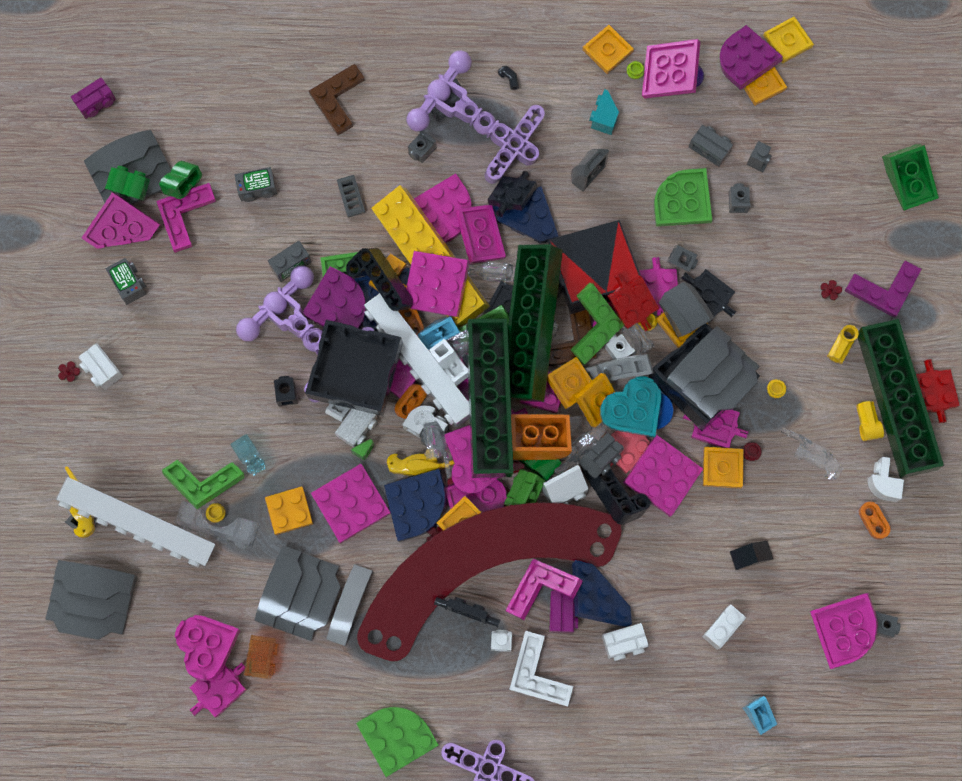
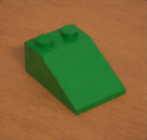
[882,144,939,211]

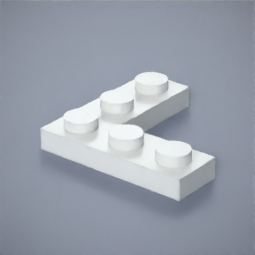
[509,631,573,707]

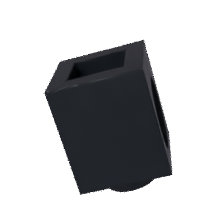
[274,376,298,407]

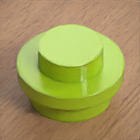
[626,61,645,79]

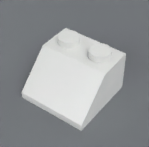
[542,465,588,504]

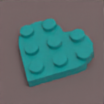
[600,376,661,438]

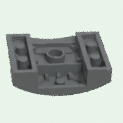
[84,130,171,205]
[666,326,760,420]
[254,546,341,641]
[45,560,137,640]

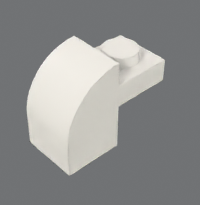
[429,339,468,386]
[403,406,448,438]
[868,457,904,502]

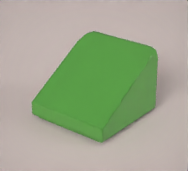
[351,439,375,460]

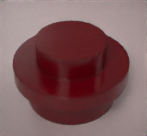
[742,442,762,461]

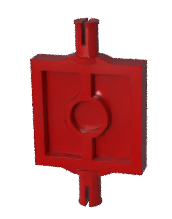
[608,273,659,331]
[916,359,960,424]

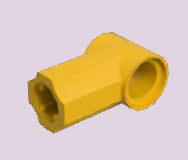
[827,325,859,364]
[856,401,884,441]

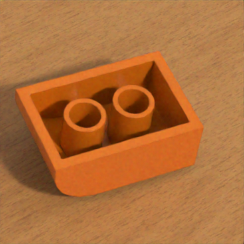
[511,414,572,460]

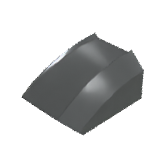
[571,149,609,192]
[659,282,714,337]

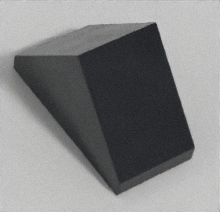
[730,541,773,571]

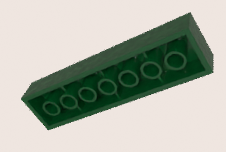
[508,244,563,402]
[466,319,513,478]
[858,319,944,479]

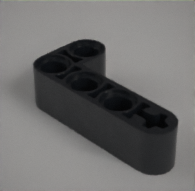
[346,248,413,311]
[581,467,651,525]

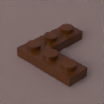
[309,64,365,136]
[548,309,597,367]

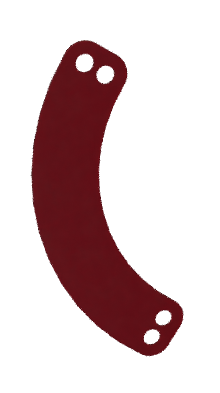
[357,502,622,661]

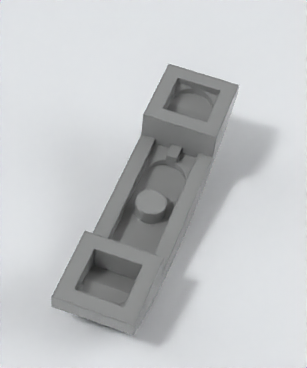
[584,354,654,381]
[327,564,373,646]

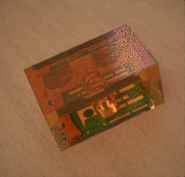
[244,635,279,680]

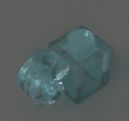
[230,434,266,476]

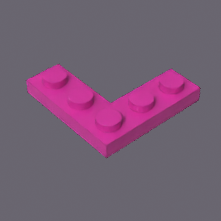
[156,183,216,253]
[506,559,583,620]

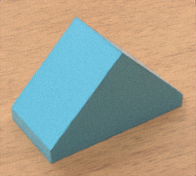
[418,316,460,350]
[743,696,777,735]

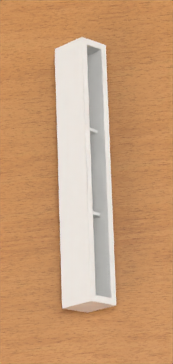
[364,293,469,427]
[56,477,215,568]

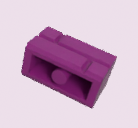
[70,77,116,119]
[549,591,578,634]

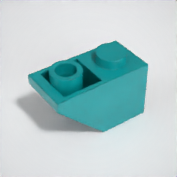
[589,89,619,135]

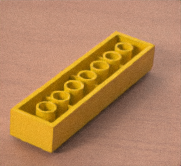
[371,185,490,328]

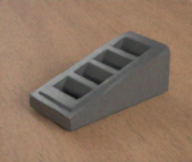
[337,175,365,218]

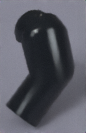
[498,66,519,90]

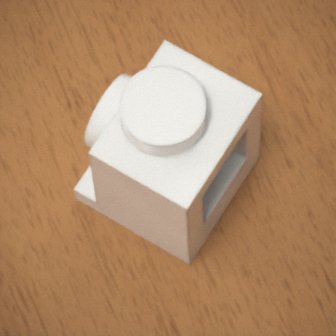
[605,334,635,360]
[491,630,512,652]

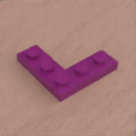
[845,261,922,318]

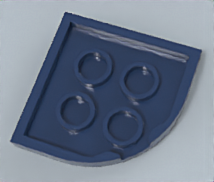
[384,469,447,542]

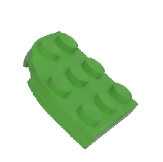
[654,168,712,227]
[356,707,439,777]

